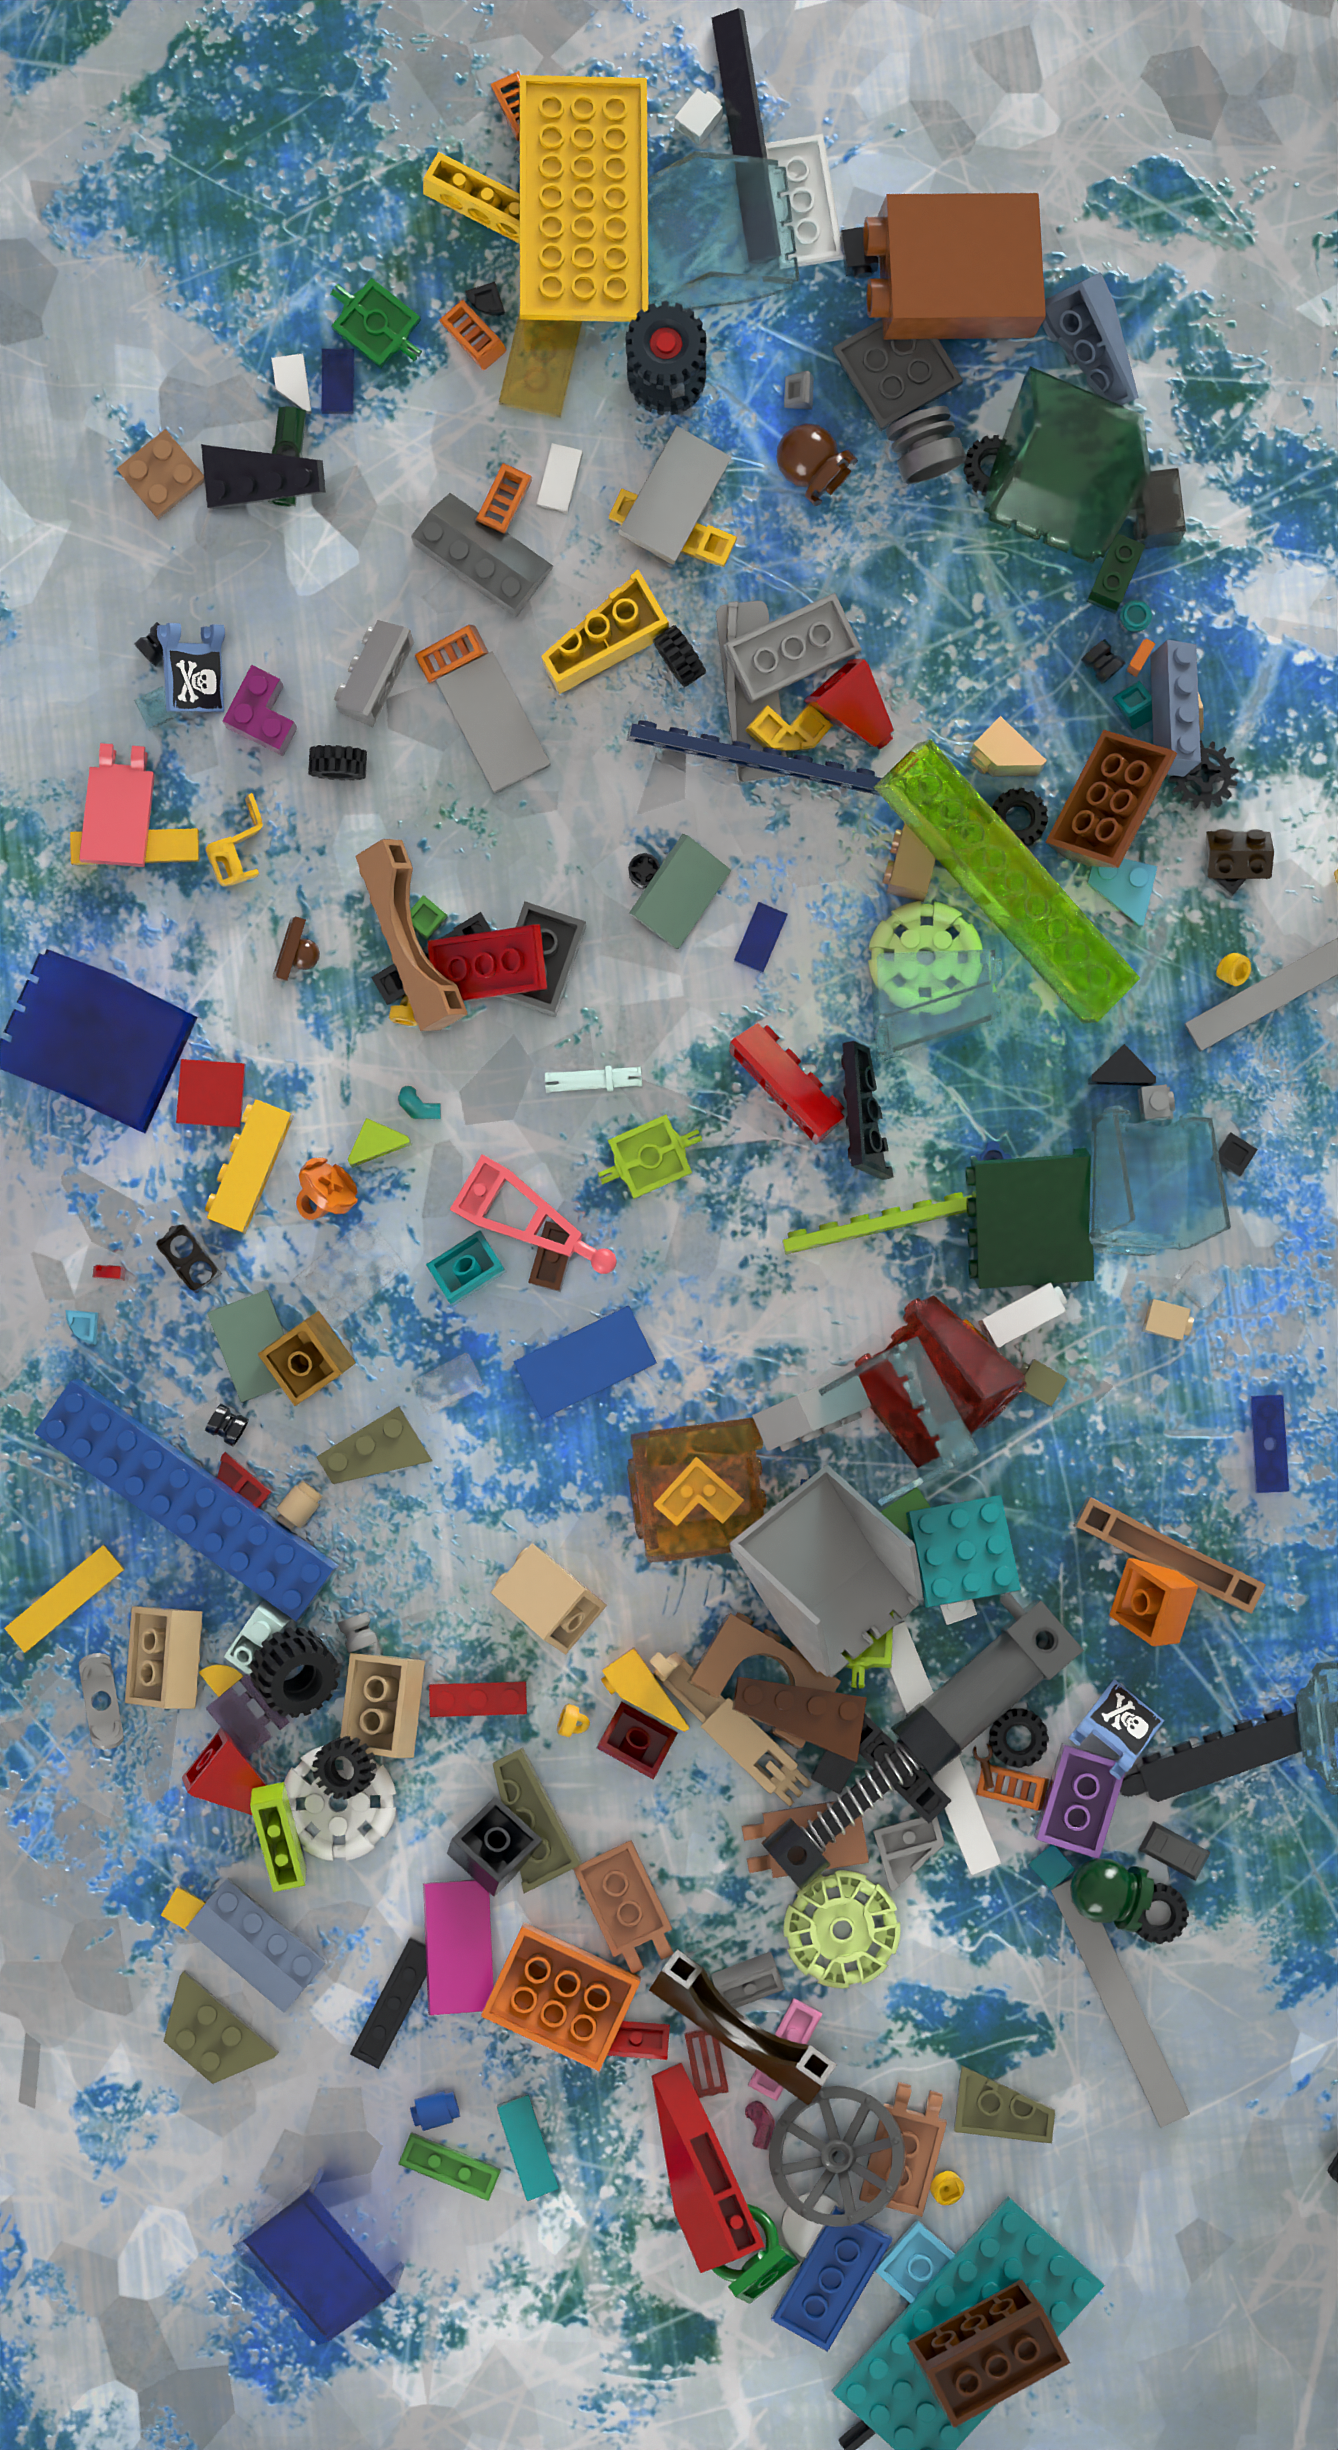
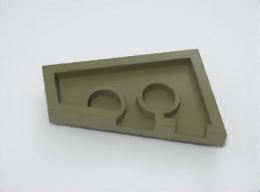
[954,2065,1055,2144]

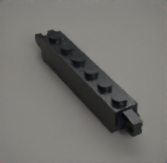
[1120,1697,1338,1802]

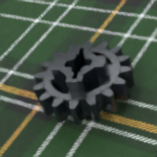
[1168,740,1239,811]

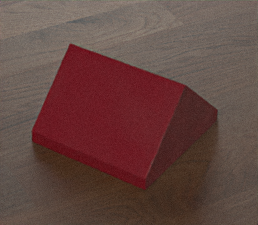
[596,1701,678,1780]

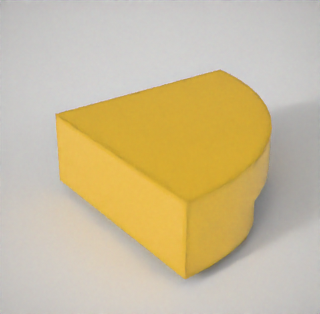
[198,1665,244,1697]

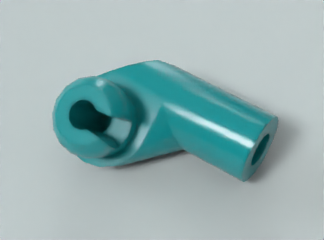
[398,1086,441,1119]

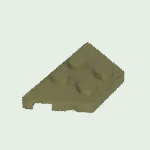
[163,1971,279,2084]

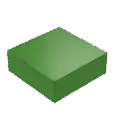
[410,895,448,941]

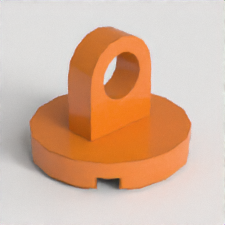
[296,1158,358,1220]

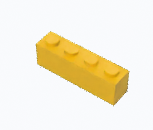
[205,1099,294,1234]

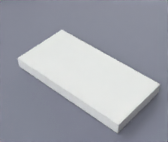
[765,134,844,270]

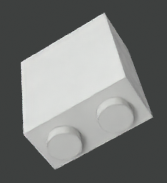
[978,1283,1068,1350]

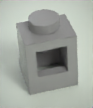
[1137,1084,1175,1123]

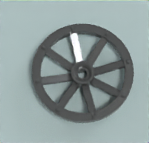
[769,2086,906,2227]

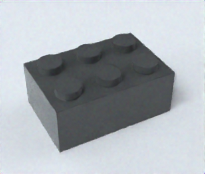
[497,901,586,1017]

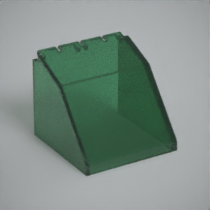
[983,366,1151,564]

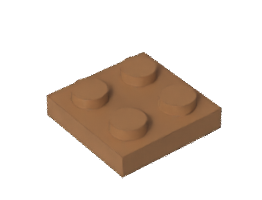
[116,429,205,519]

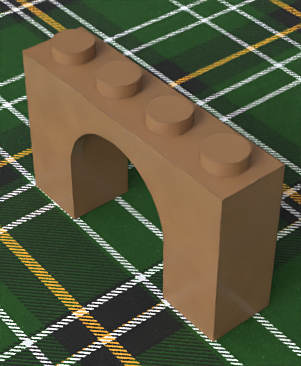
[687,1612,841,1749]

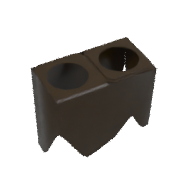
[156,1224,222,1293]

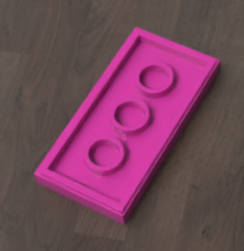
[423,1880,493,2015]

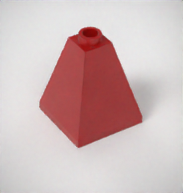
[803,659,894,749]
[182,1727,267,1816]

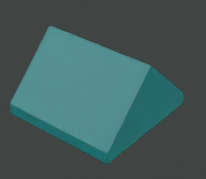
[426,1230,507,1306]

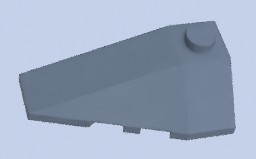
[1042,272,1138,410]

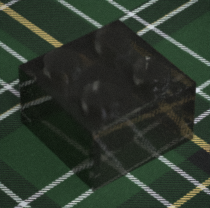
[1129,468,1186,549]

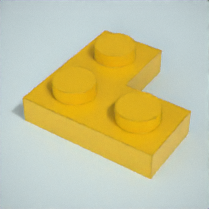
[653,1457,744,1526]

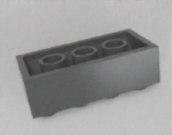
[411,493,553,618]

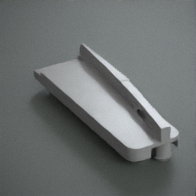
[716,601,787,783]

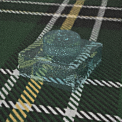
[134,686,178,730]

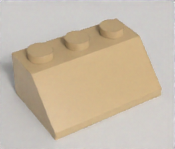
[125,1606,202,1709]
[340,1653,425,1758]

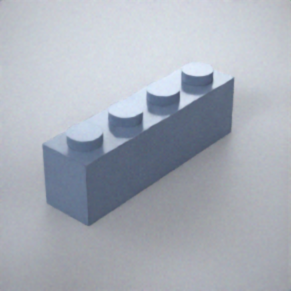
[1150,640,1201,777]

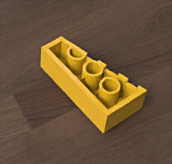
[541,569,670,694]

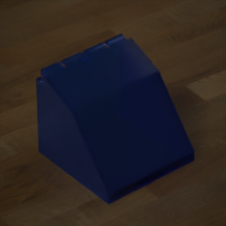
[0,949,198,1134]
[232,2167,405,2345]

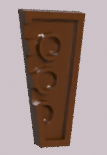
[732,1677,867,1763]

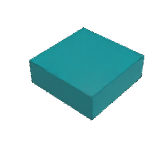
[1029,1844,1076,1890]

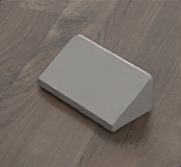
[711,1952,785,2009]

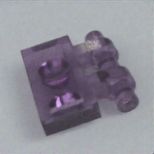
[206,1674,290,1758]

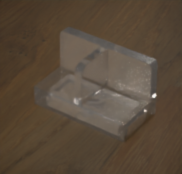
[412,1353,485,1416]

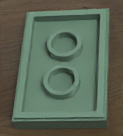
[629,834,731,949]
[207,1290,284,1403]

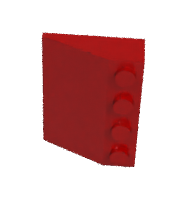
[729,1023,845,1145]

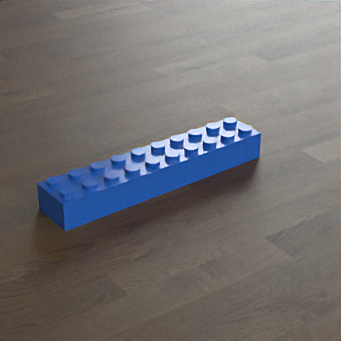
[34,1378,339,1622]

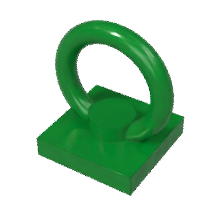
[711,2204,800,2304]

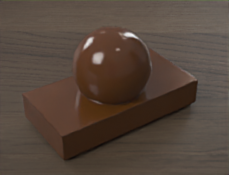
[272,916,320,982]

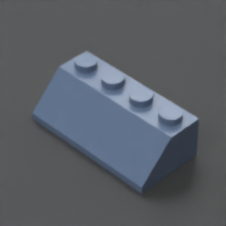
[186,1878,326,2013]

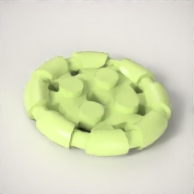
[868,901,983,1013]
[783,1870,901,1989]

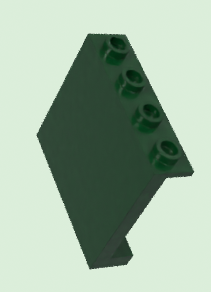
[965,1148,1094,1289]

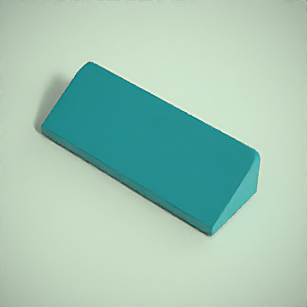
[497,2094,559,2201]

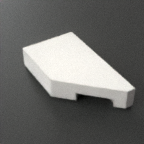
[272,353,312,414]

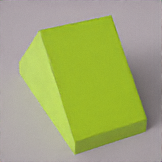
[348,1118,412,1168]

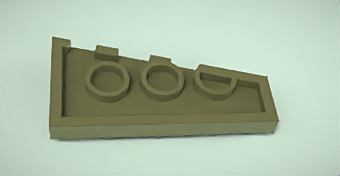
[492,1747,582,1894]

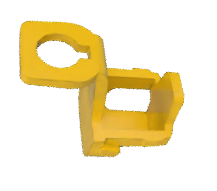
[205,793,263,887]

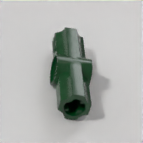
[268,406,307,507]

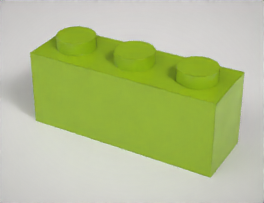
[250,1782,307,1892]

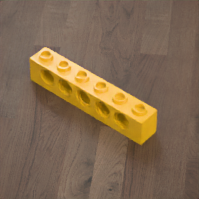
[423,152,520,244]

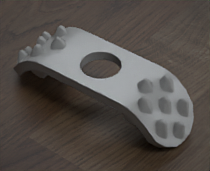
[79,1653,124,1750]

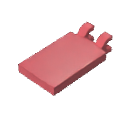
[79,743,155,867]

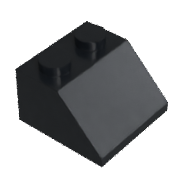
[447,1796,543,1897]

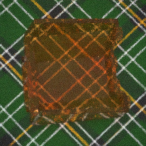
[627,1418,766,1563]

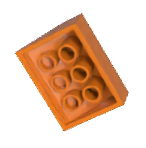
[481,1922,641,2072]

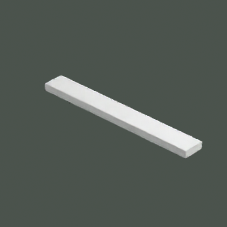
[888,1621,1001,1875]

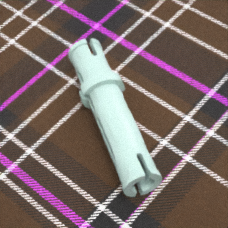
[545,1066,642,1093]

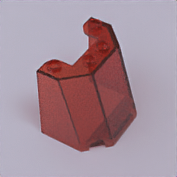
[854,1295,1027,1468]

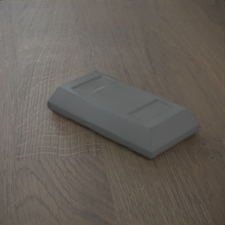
[1138,1821,1211,1881]

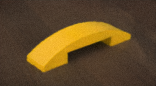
[608,488,737,567]

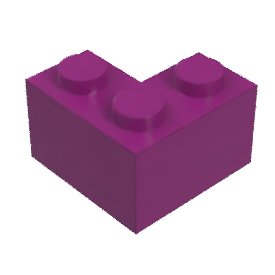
[222,664,297,756]

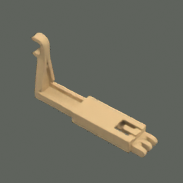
[649,1651,812,1807]

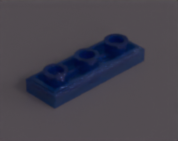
[1250,1395,1289,1493]

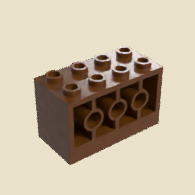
[907,2279,1070,2428]

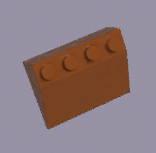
[1045,730,1178,868]

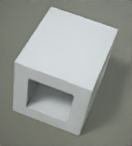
[674,88,723,147]

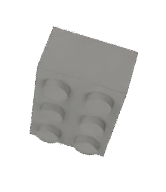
[752,1370,871,1452]

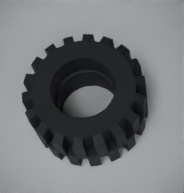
[250,1627,340,1718]

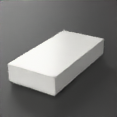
[536,443,583,514]

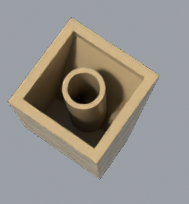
[490,1543,607,1655]

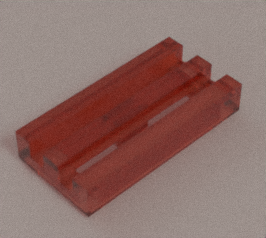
[684,2029,729,2098]

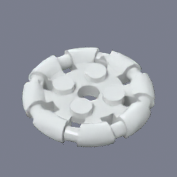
[284,1746,397,1861]

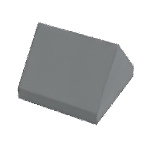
[784,371,814,409]

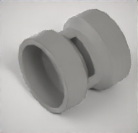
[337,1612,379,1653]

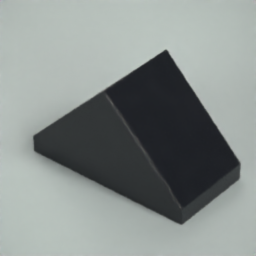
[1088,1044,1156,1086]

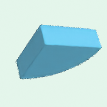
[66,1310,99,1345]

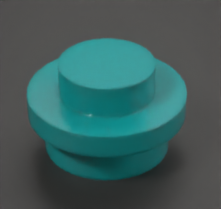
[1120,600,1152,632]

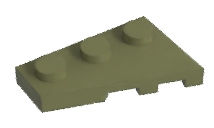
[316,1406,432,1484]

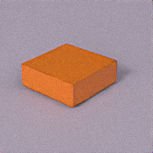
[1127,638,1156,677]

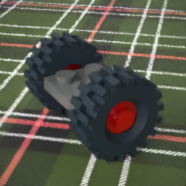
[625,301,707,415]

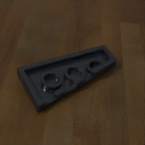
[201,444,326,509]
[841,1041,894,1180]

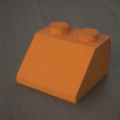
[1109,1558,1198,1646]

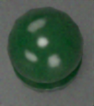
[1070,1859,1154,1932]

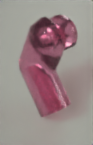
[745,2101,775,2150]

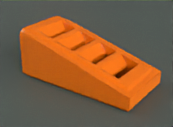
[490,71,521,142]
[439,299,506,370]
[476,463,532,534]
[415,624,489,683]
[976,1764,1049,1811]

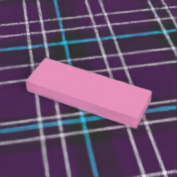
[748,1997,822,2101]

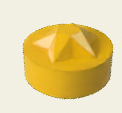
[930,2171,964,2206]

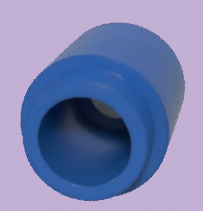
[410,2090,460,2131]

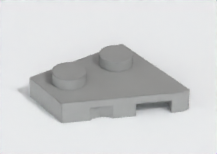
[873,1816,945,1891]

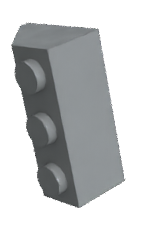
[334,620,414,728]

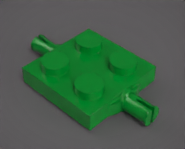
[330,277,422,368]

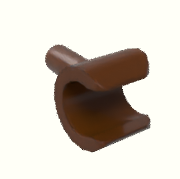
[972,1743,994,1789]

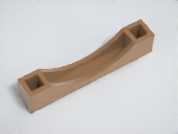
[355,839,468,1031]
[1073,1497,1266,1614]

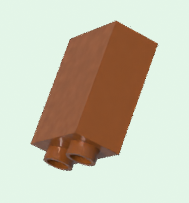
[863,193,1046,339]

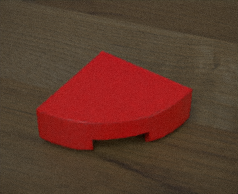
[92,1265,126,1280]

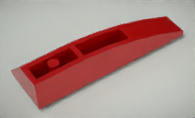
[651,2063,765,2273]

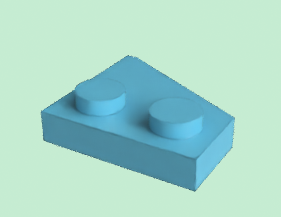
[1087,858,1158,927]

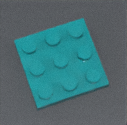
[906,1495,1021,1608]

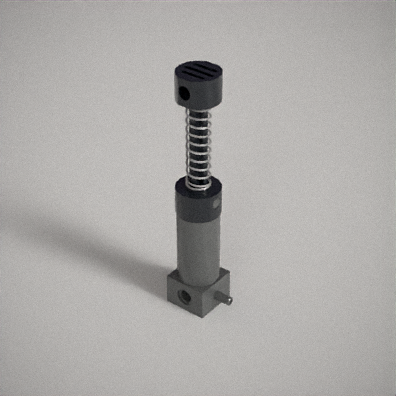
[761,1592,1084,1890]

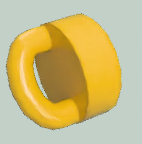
[1216,953,1251,986]
[388,995,418,1026]
[556,1703,590,1737]

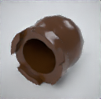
[776,423,858,506]

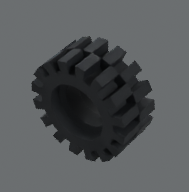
[964,435,1022,497]
[653,625,706,687]
[308,745,367,781]
[989,788,1048,847]
[989,1708,1049,1768]
[312,1736,376,1800]
[1136,1883,1189,1944]

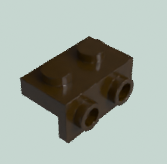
[1205,829,1274,879]

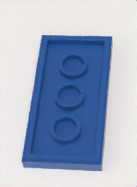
[513,1305,657,1420]
[771,2205,892,2352]

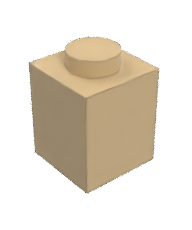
[1142,1299,1194,1341]

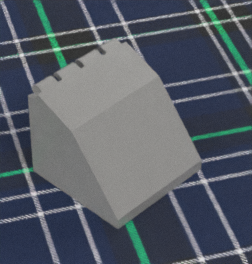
[729,1464,923,1677]

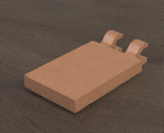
[741,1801,869,1878]
[573,1840,674,1974]
[859,2082,947,2217]

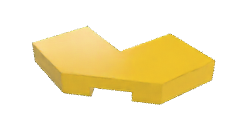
[745,704,833,751]

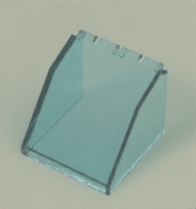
[648,151,800,311]
[819,1336,980,1506]

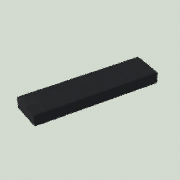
[350,1937,427,2069]

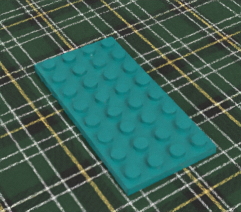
[832,2196,1105,2450]

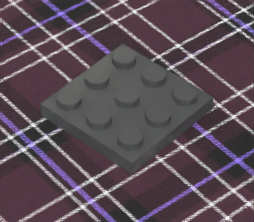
[832,319,963,431]

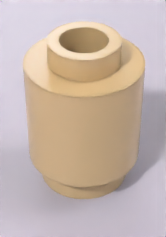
[276,1481,323,1530]

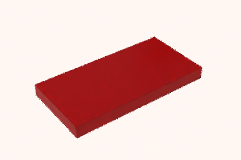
[427,924,547,1001]

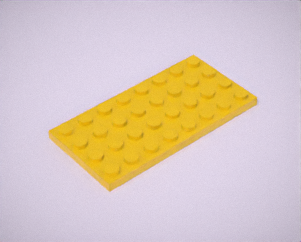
[519,75,649,322]

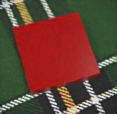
[176,1059,246,1128]

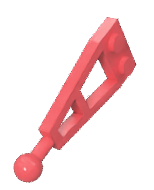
[450,1154,617,1274]

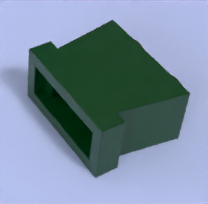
[1086,533,1145,614]

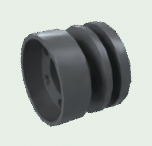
[886,406,967,484]

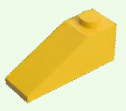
[601,1647,690,1732]

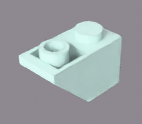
[224,1600,291,1676]

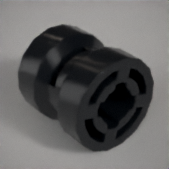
[134,622,163,667]
[1081,639,1126,684]
[628,853,660,889]
[205,1404,249,1447]

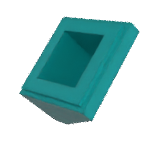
[1113,681,1153,730]

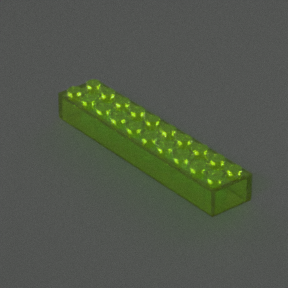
[874,739,1140,1024]

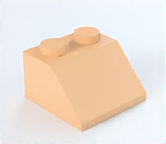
[969,716,1047,777]

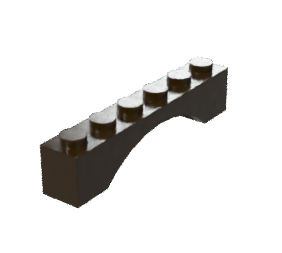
[649,1949,837,2106]

